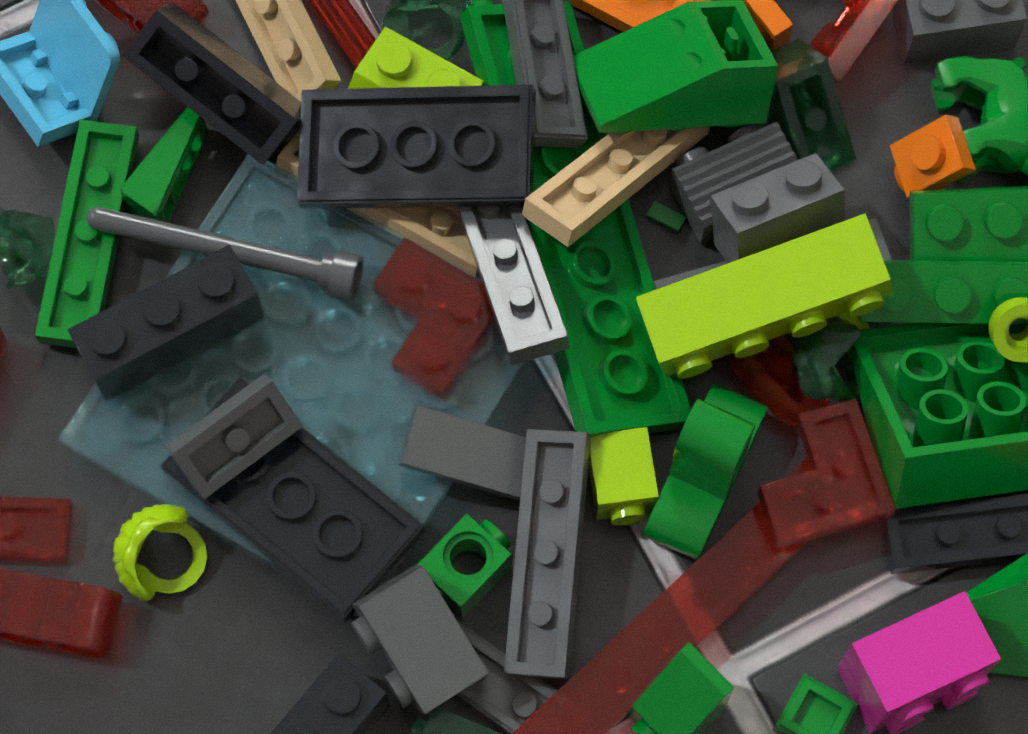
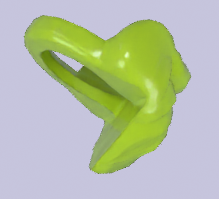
[112,504,207,602]

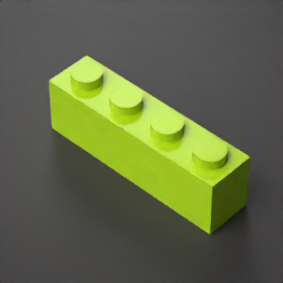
[636,213,893,378]

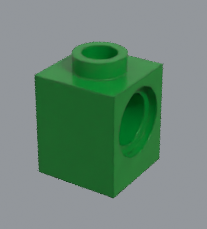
[417,514,512,620]

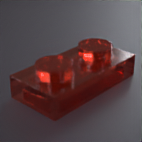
[804,0,898,82]

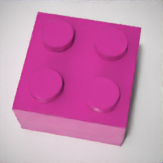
[837,591,1001,734]

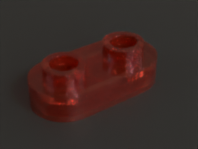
[726,335,831,428]

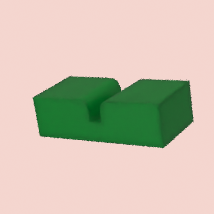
[646,201,686,235]

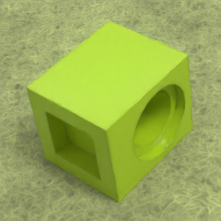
[588,427,659,525]

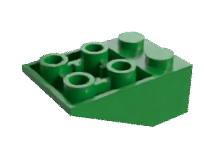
[573,0,778,134]

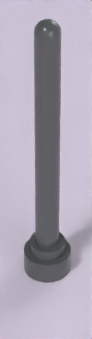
[86,207,364,302]

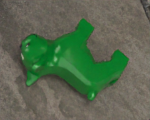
[930,56,1028,184]

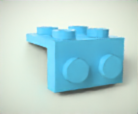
[0,0,120,147]

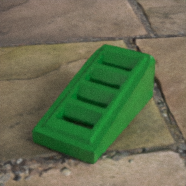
[120,107,208,223]

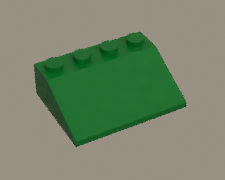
[847,323,1028,509]

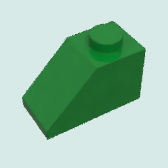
[629,642,734,734]

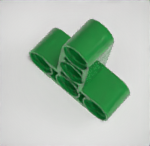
[643,382,769,561]

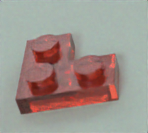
[373,237,495,399]
[757,399,896,549]

